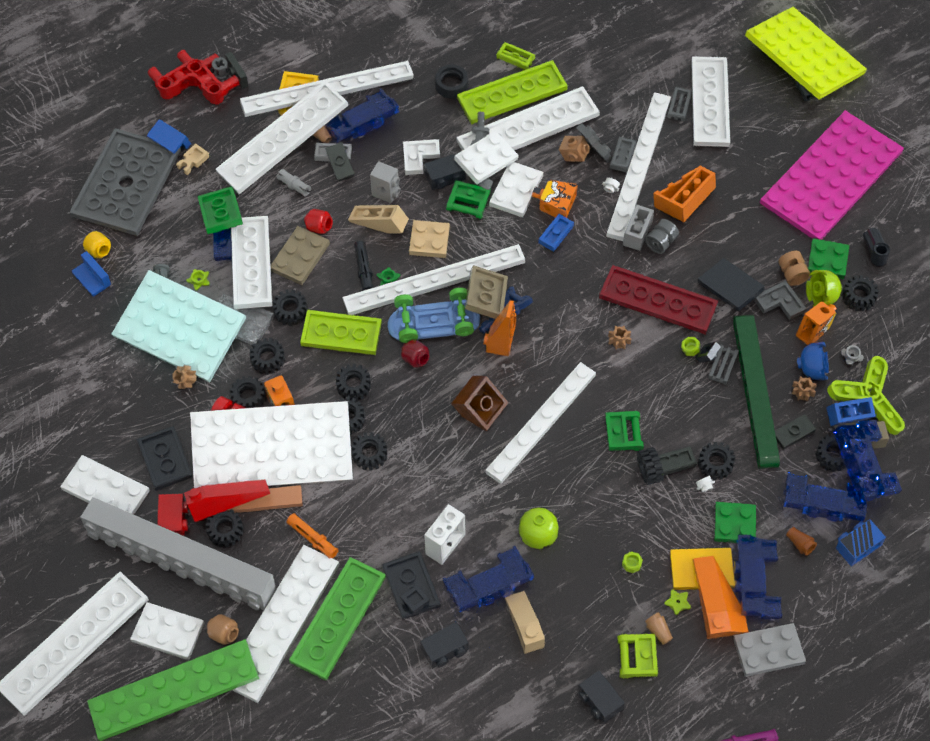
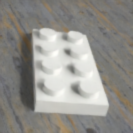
[60,455,150,515]

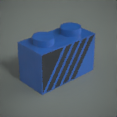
[836,519,886,567]

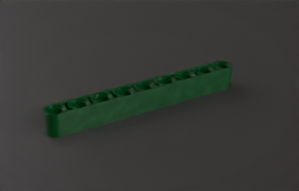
[733,315,780,469]

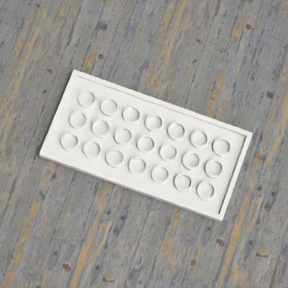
[190,401,353,488]

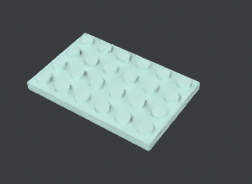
[112,270,247,383]

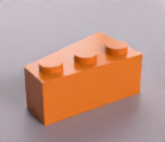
[653,166,716,222]

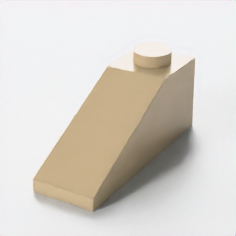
[348,205,409,233]
[505,591,545,653]

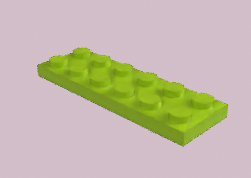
[457,60,568,125]

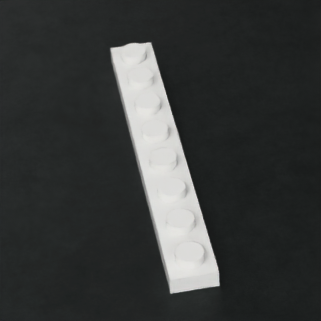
[486,362,596,484]

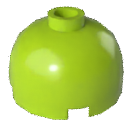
[806,270,842,306]
[519,507,559,549]

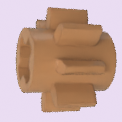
[608,326,632,349]
[173,365,196,389]
[792,376,816,401]

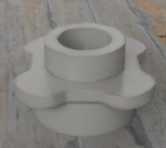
[841,345,864,365]

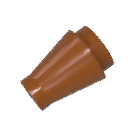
[786,527,817,555]

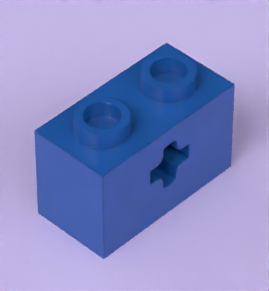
[826,397,876,426]

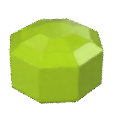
[681,337,700,356]
[622,552,642,573]

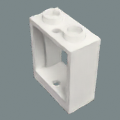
[424,504,465,565]

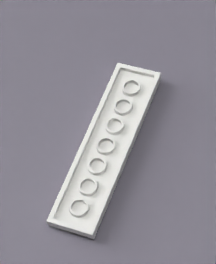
[216,81,348,194]
[457,86,599,151]
[233,545,339,703]
[0,572,149,716]

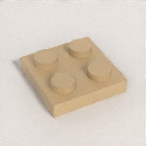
[409,220,450,258]

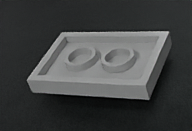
[733,623,806,677]

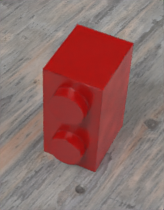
[157,494,189,536]

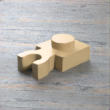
[176,144,210,175]

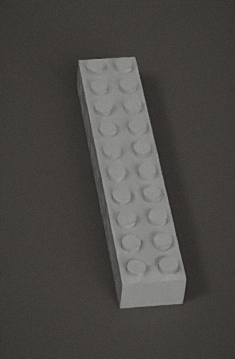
[80,497,276,610]

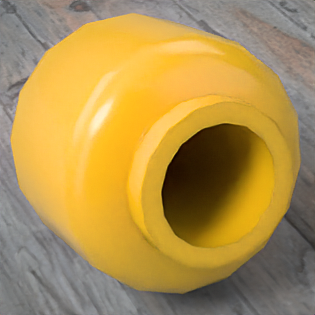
[83,231,111,259]

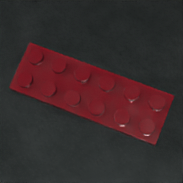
[599,265,718,335]

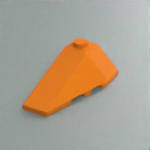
[483,301,516,356]

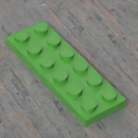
[289,557,386,681]

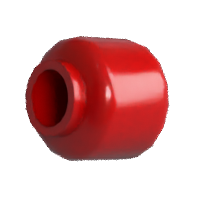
[304,209,333,234]

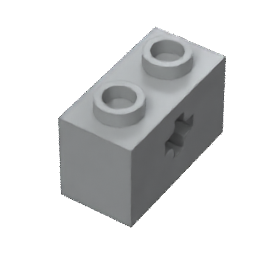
[370,161,401,203]
[623,205,654,251]

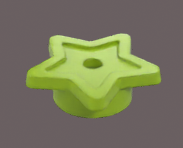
[186,269,210,290]
[664,590,691,615]

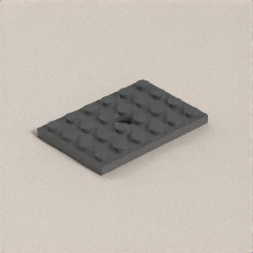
[69,128,181,236]

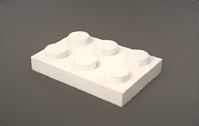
[454,131,519,184]
[489,162,543,218]
[131,602,205,660]

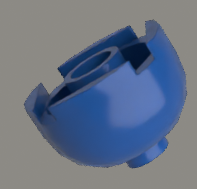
[797,342,829,380]

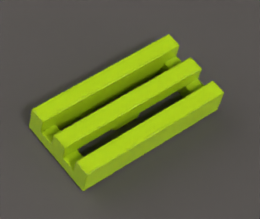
[497,42,535,70]

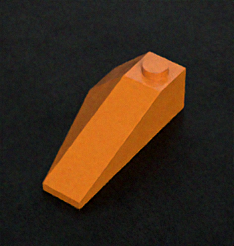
[693,556,748,639]

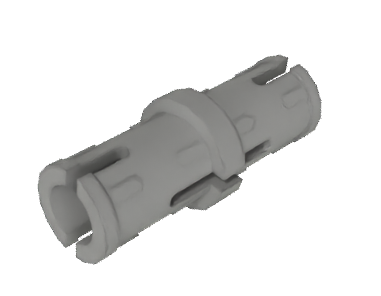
[277,169,311,196]

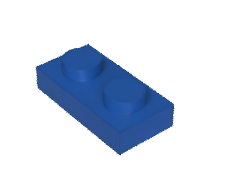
[538,214,574,252]

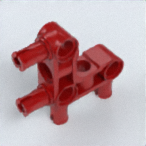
[148,50,240,104]

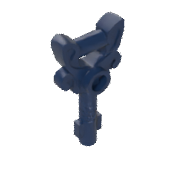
[479,286,533,334]

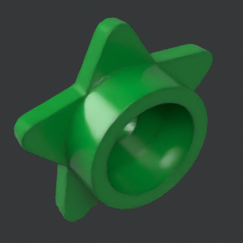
[377,267,401,286]

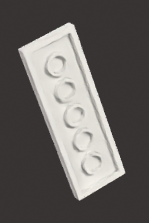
[691,57,730,147]
[231,216,272,309]

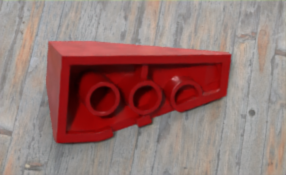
[184,479,271,522]

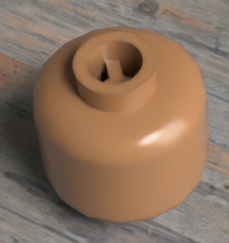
[207,614,239,645]

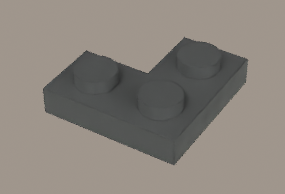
[576,123,612,163]
[753,281,806,320]

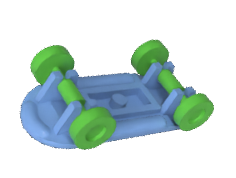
[388,288,480,343]

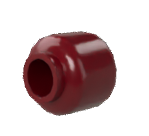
[401,339,430,368]

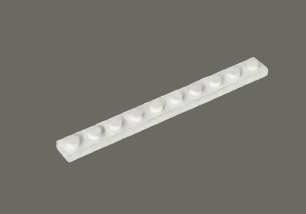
[240,61,413,117]
[607,92,671,241]
[343,244,525,315]

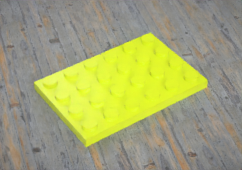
[745,7,867,99]

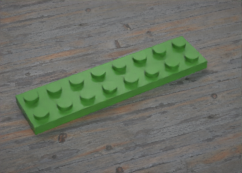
[87,639,260,741]

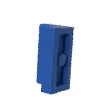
[147,119,191,154]
[72,251,111,296]

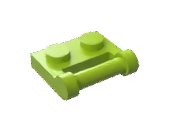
[617,634,658,678]

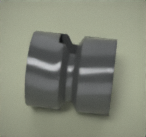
[645,219,679,254]

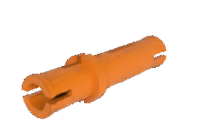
[286,513,339,559]

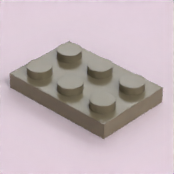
[271,226,330,285]
[465,265,508,319]

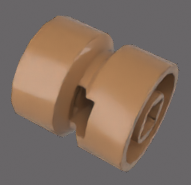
[778,251,810,286]

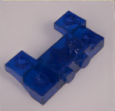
[325,88,399,142]
[833,420,902,502]
[783,471,868,522]
[734,535,783,619]
[442,546,534,612]

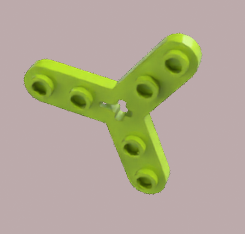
[827,356,905,435]

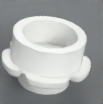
[602,178,620,193]
[696,476,715,493]

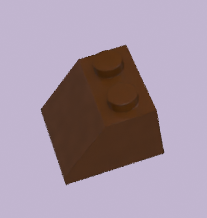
[451,376,509,431]

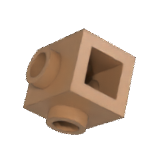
[559,136,590,162]

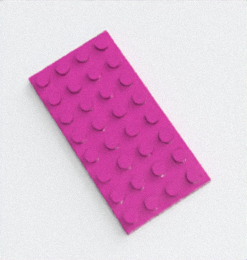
[760,110,904,240]

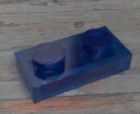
[213,228,232,261]

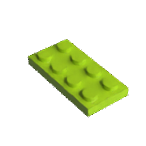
[300,310,382,355]

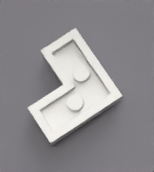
[403,139,440,175]

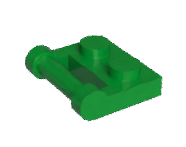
[446,180,491,219]
[605,411,644,451]

